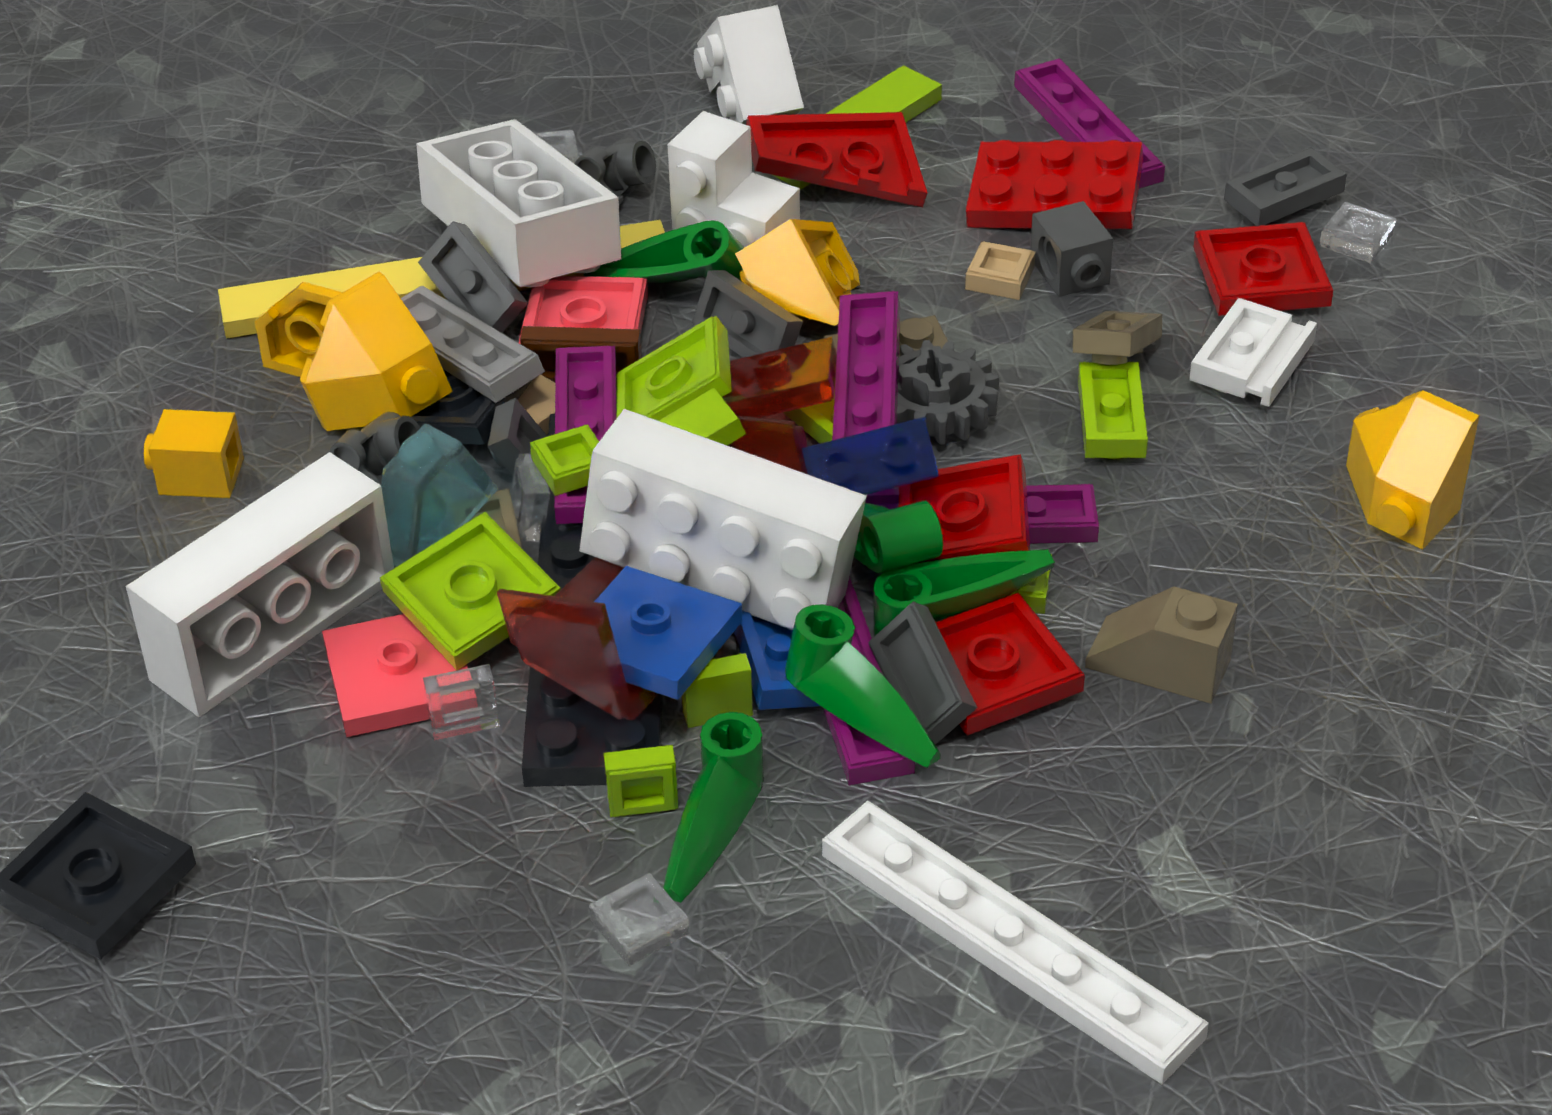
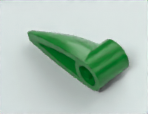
[584,220,744,284]
[854,501,943,573]
[873,549,1055,637]
[785,604,941,768]
[662,712,764,903]

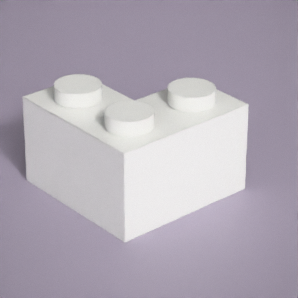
[694,5,804,125]
[667,111,800,248]

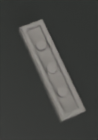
[401,286,545,403]

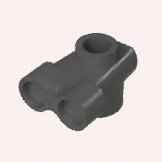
[574,137,656,205]
[330,412,424,494]

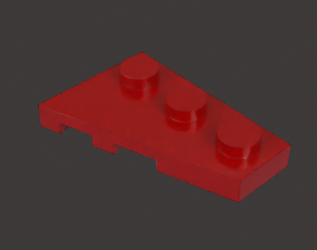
[746,112,928,208]

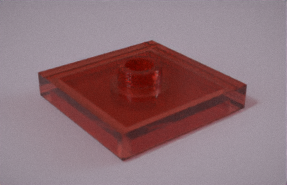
[722,337,837,422]

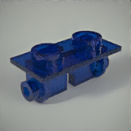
[802,417,939,495]

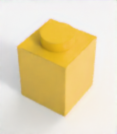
[144,409,244,498]

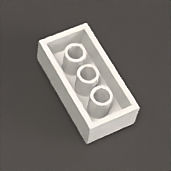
[416,119,621,287]
[579,409,867,630]
[126,452,394,717]

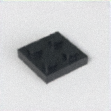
[0,792,196,960]

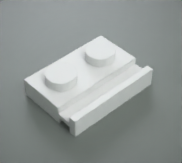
[1189,298,1317,407]

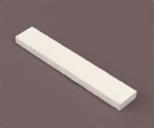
[822,801,1209,1085]

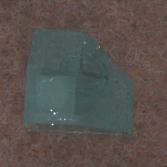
[381,423,499,568]

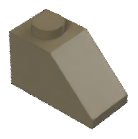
[1085,586,1238,704]

